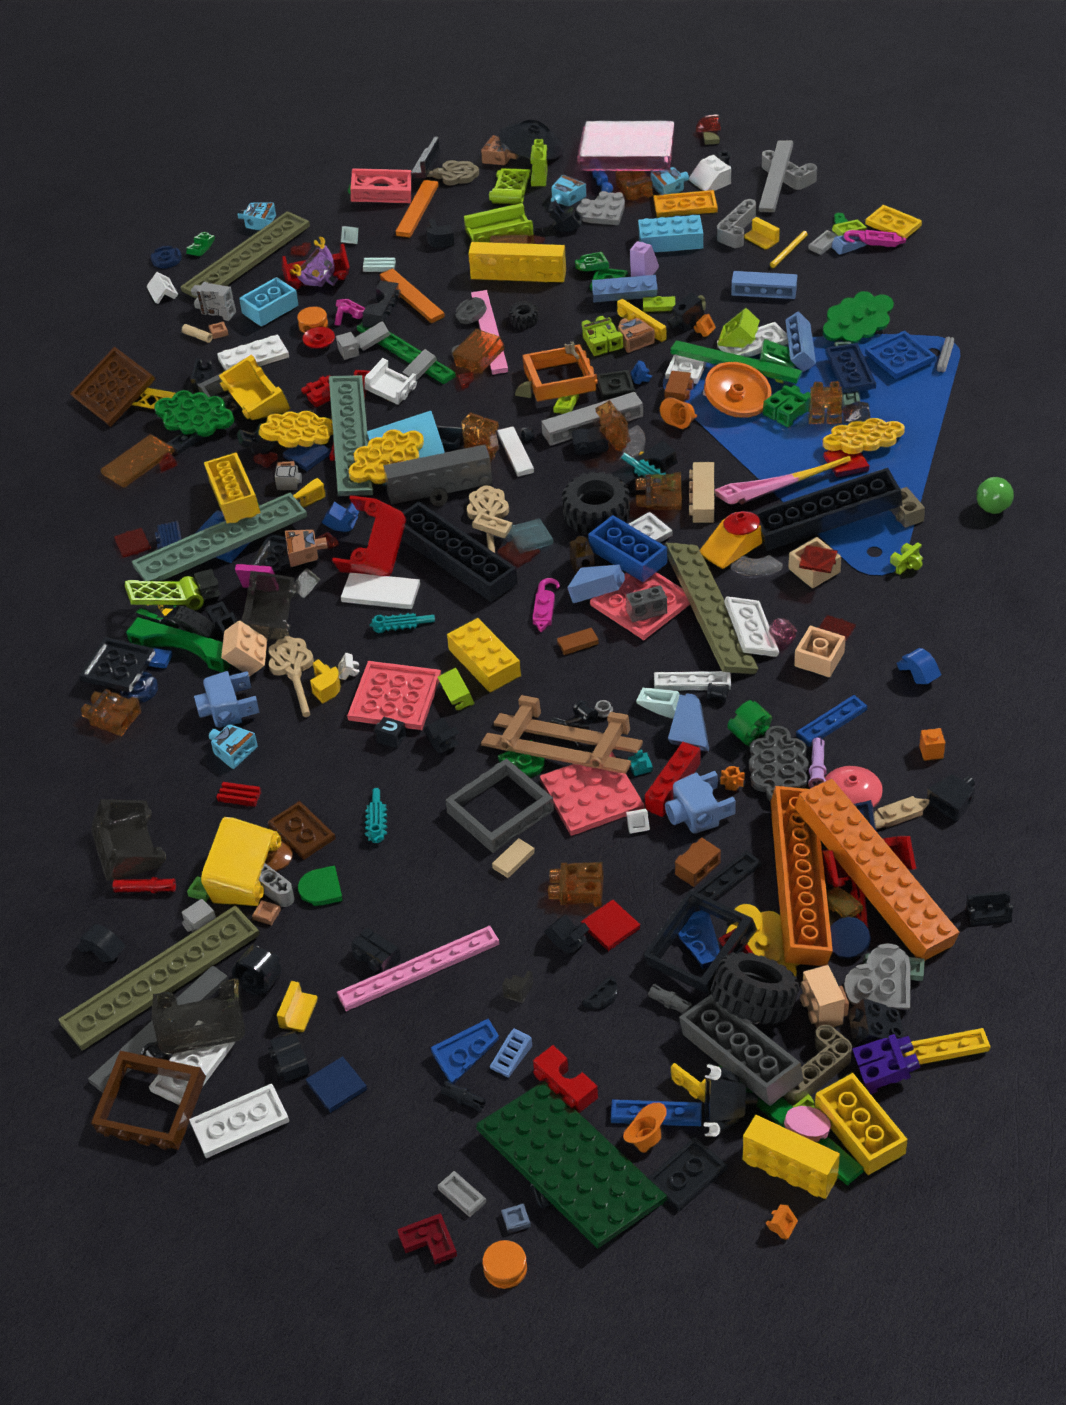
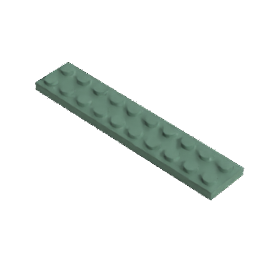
[329,375,373,496]
[132,493,307,581]

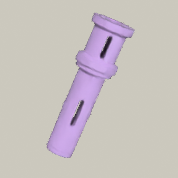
[808,738,826,788]

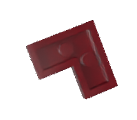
[397,1213,457,1265]

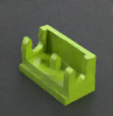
[438,668,474,710]

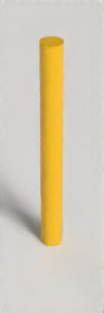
[770,231,808,268]

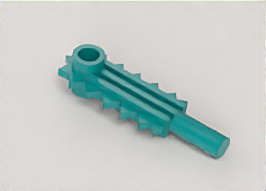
[621,452,676,493]
[370,613,435,633]
[365,788,387,843]

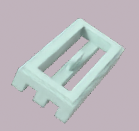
[363,258,396,272]

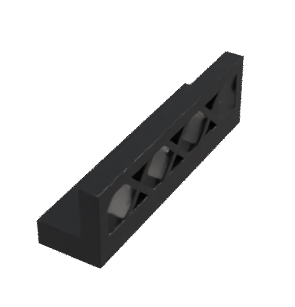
[411,137,440,178]

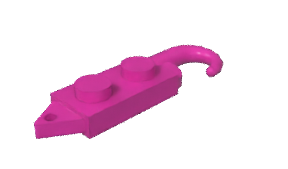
[844,230,906,247]
[533,578,560,632]

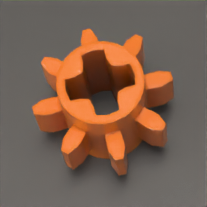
[720,766,745,790]

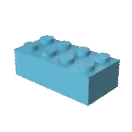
[638,215,703,252]

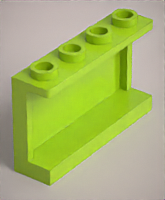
[464,203,534,243]

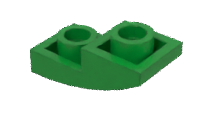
[186,232,215,256]

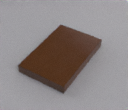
[268,801,336,860]

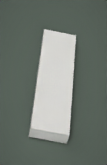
[497,426,534,477]
[654,671,731,691]

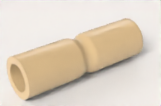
[182,324,213,343]

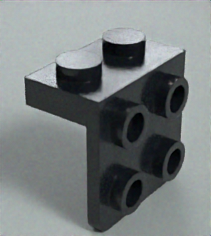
[848,998,904,1048]

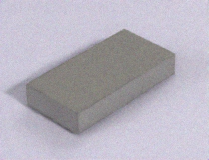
[809,230,838,255]
[355,321,391,351]
[403,349,437,381]
[438,1171,486,1217]

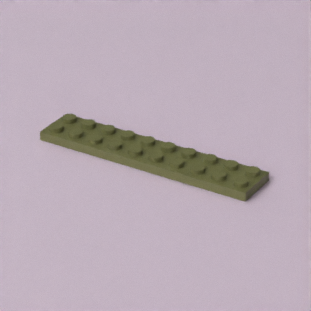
[181,211,310,298]
[664,543,758,674]
[58,905,260,1051]

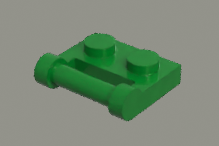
[760,339,794,368]

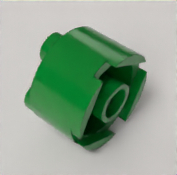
[727,700,773,747]

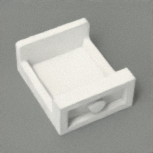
[364,358,417,405]

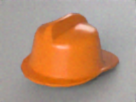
[660,398,697,429]
[623,1103,667,1153]

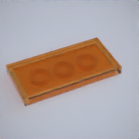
[100,434,174,487]

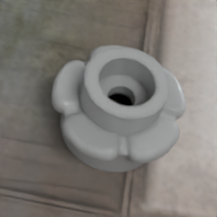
[594,700,613,718]

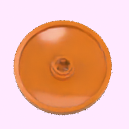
[704,362,771,418]

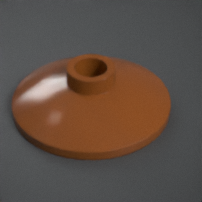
[265,840,293,871]

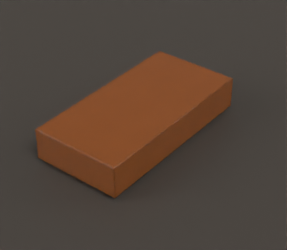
[557,628,599,655]

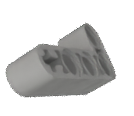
[762,150,817,190]
[717,199,756,248]
[259,863,294,907]

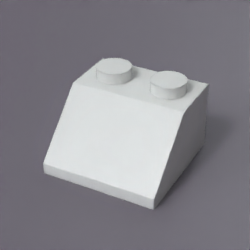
[689,155,731,191]

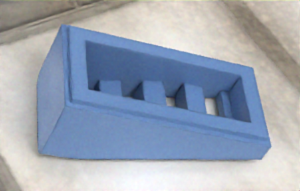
[831,236,867,255]
[490,1028,532,1078]

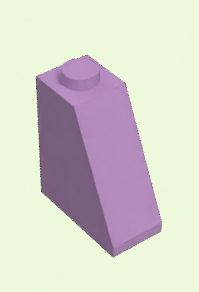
[630,241,659,277]

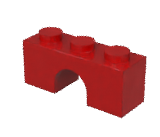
[533,1045,598,1113]

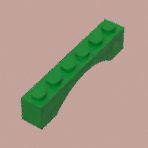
[126,617,231,672]

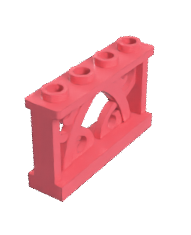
[351,168,412,203]

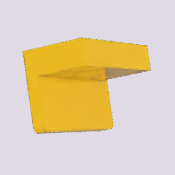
[744,217,780,250]
[277,981,318,1032]

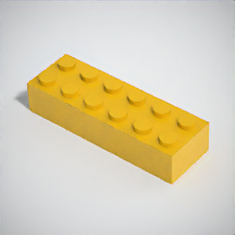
[469,242,566,282]
[204,452,261,524]

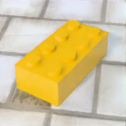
[447,618,521,692]
[815,1073,908,1175]
[743,1115,840,1199]

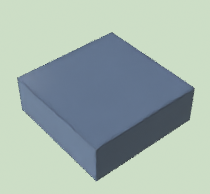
[501,1204,531,1234]

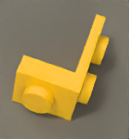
[671,1063,705,1103]

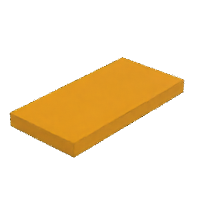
[653,190,718,218]

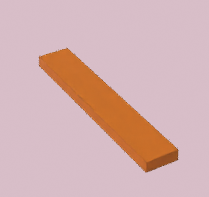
[396,180,438,238]
[380,268,445,323]

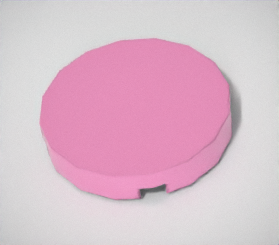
[784,1106,831,1142]

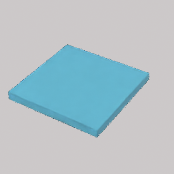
[367,411,445,486]

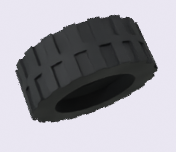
[173,606,216,638]

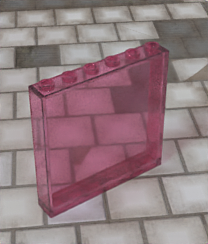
[577,121,674,171]

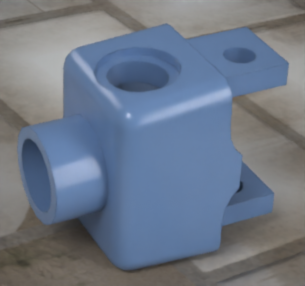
[194,671,259,728]
[665,771,736,833]

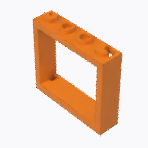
[522,344,598,402]

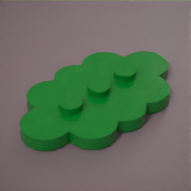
[822,291,894,344]
[154,390,234,437]

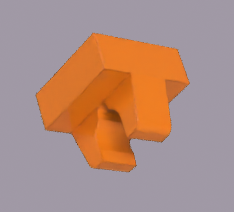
[693,314,716,337]
[766,1204,798,1239]

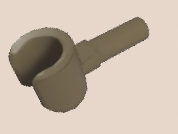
[564,342,580,359]

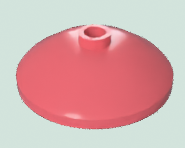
[825,766,882,808]

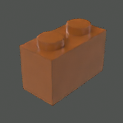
[665,371,694,402]
[675,838,721,887]

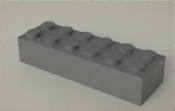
[383,445,492,505]
[679,994,804,1106]

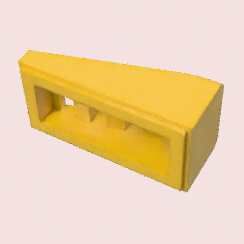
[293,478,326,508]

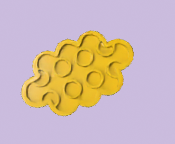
[259,411,333,448]
[823,418,905,454]
[349,429,424,484]
[726,904,800,976]

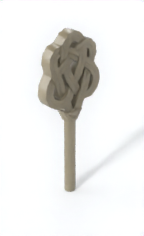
[411,160,479,185]

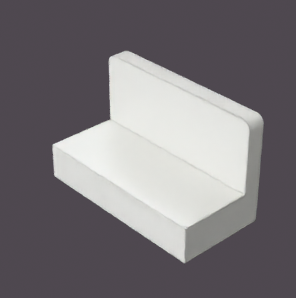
[147,272,178,304]

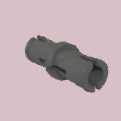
[648,984,693,1014]

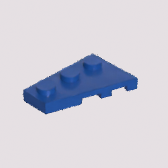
[677,910,720,969]
[431,1019,499,1084]

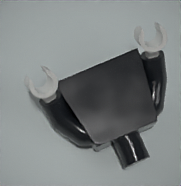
[704,1064,758,1136]

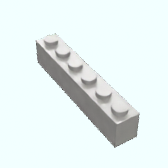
[542,392,643,446]

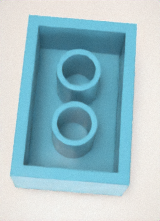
[239,277,298,326]

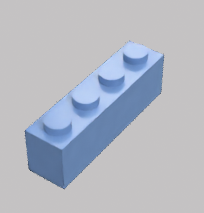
[731,271,797,299]
[592,275,657,303]
[785,311,816,372]

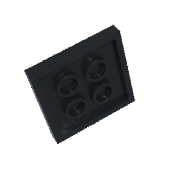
[79,637,156,693]

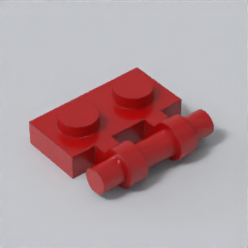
[301,375,330,407]

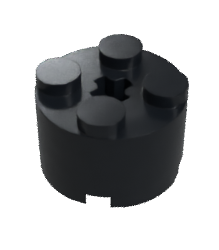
[232,944,281,996]

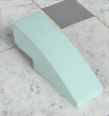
[636,688,679,719]

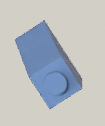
[567,565,625,603]
[668,694,709,752]

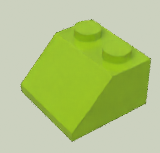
[718,308,760,348]

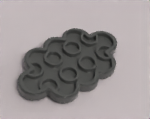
[749,726,809,801]

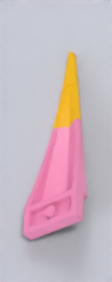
[714,456,851,505]

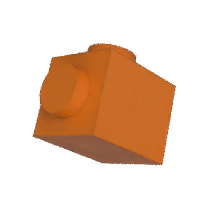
[920,728,945,761]

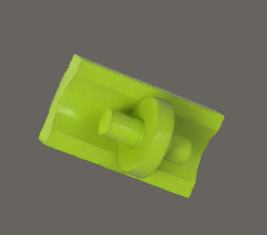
[890,542,923,575]

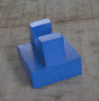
[631,360,652,385]

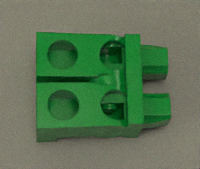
[763,385,813,428]

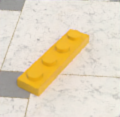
[617,299,667,342]
[903,1028,990,1064]

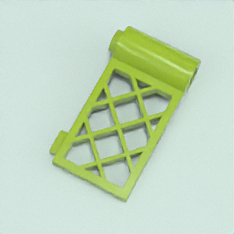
[489,168,531,204]
[124,576,204,610]

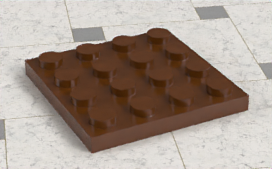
[70,347,155,427]

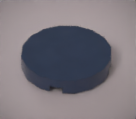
[151,246,182,268]
[120,672,158,703]
[830,917,871,960]

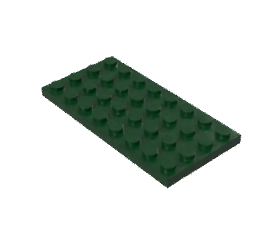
[476,1081,667,1249]

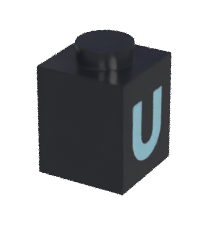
[374,716,406,749]

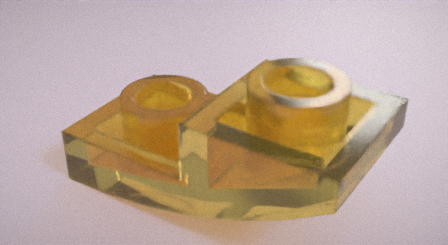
[826,887,863,918]

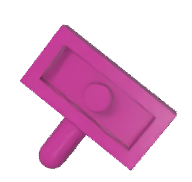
[334,299,365,326]

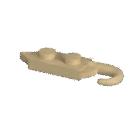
[874,796,930,830]

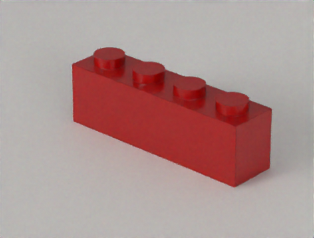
[645,742,700,817]

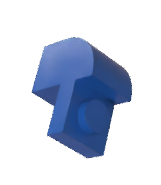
[322,502,359,532]
[896,648,941,684]

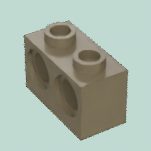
[889,487,925,528]

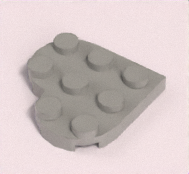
[577,191,625,225]
[844,943,910,1010]

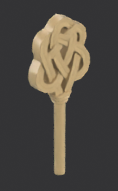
[467,486,509,553]
[269,636,314,717]

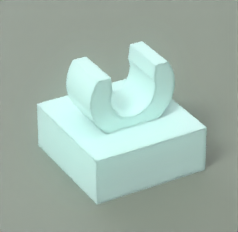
[341,226,358,244]

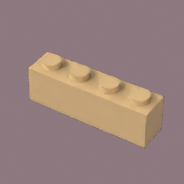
[689,462,714,523]

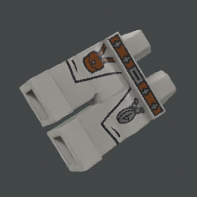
[191,282,236,321]

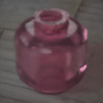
[769,618,797,645]

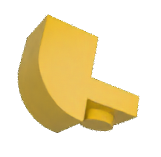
[310,659,341,704]

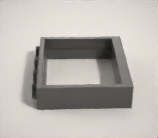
[446,758,554,853]

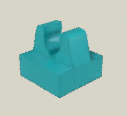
[628,750,653,776]

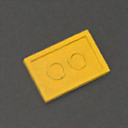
[865,205,922,239]

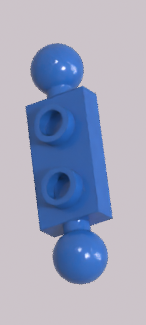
[589,158,613,193]

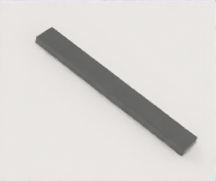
[88,966,228,1093]

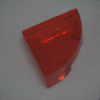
[291,242,311,256]
[457,371,474,389]
[159,452,177,472]
[253,452,278,468]
[315,532,339,548]

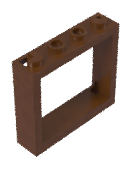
[91,1050,206,1150]

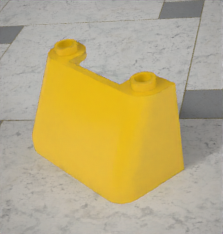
[218,354,291,420]
[201,817,281,906]

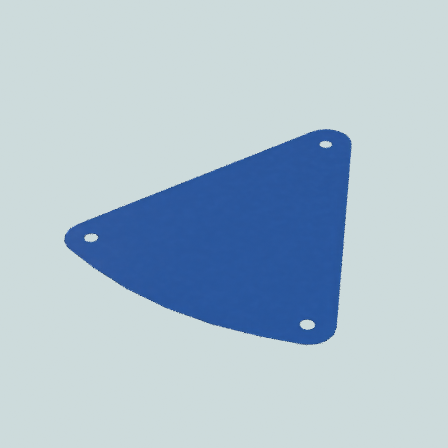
[663,334,960,575]

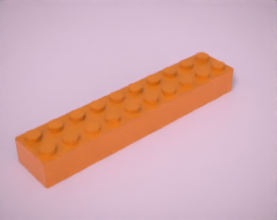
[795,778,960,961]
[770,786,833,966]

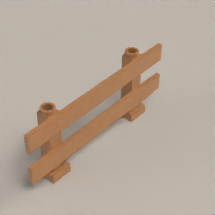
[481,695,643,774]

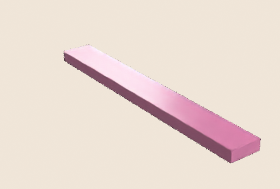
[471,290,508,375]
[337,926,500,1012]

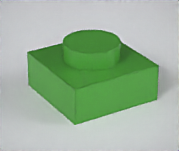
[187,876,209,902]

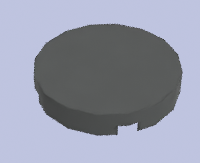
[456,297,487,324]

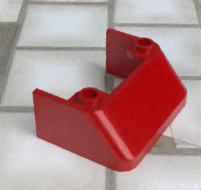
[282,244,350,290]
[332,495,406,576]
[822,836,916,887]

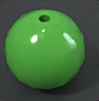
[976,477,1014,514]

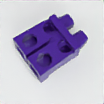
[853,1034,920,1094]

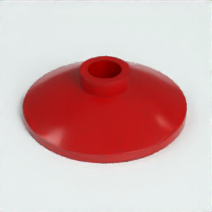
[303,327,335,348]
[723,511,760,535]

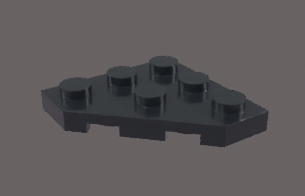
[250,534,318,574]

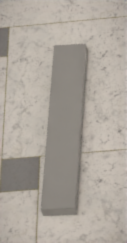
[759,140,793,212]

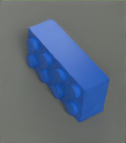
[588,515,667,582]

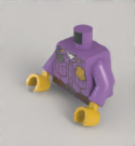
[290,237,338,287]

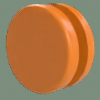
[297,307,328,333]
[483,1240,527,1289]

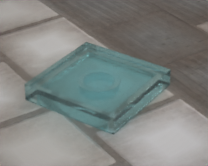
[508,518,553,553]

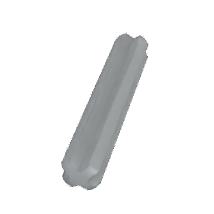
[937,336,955,372]

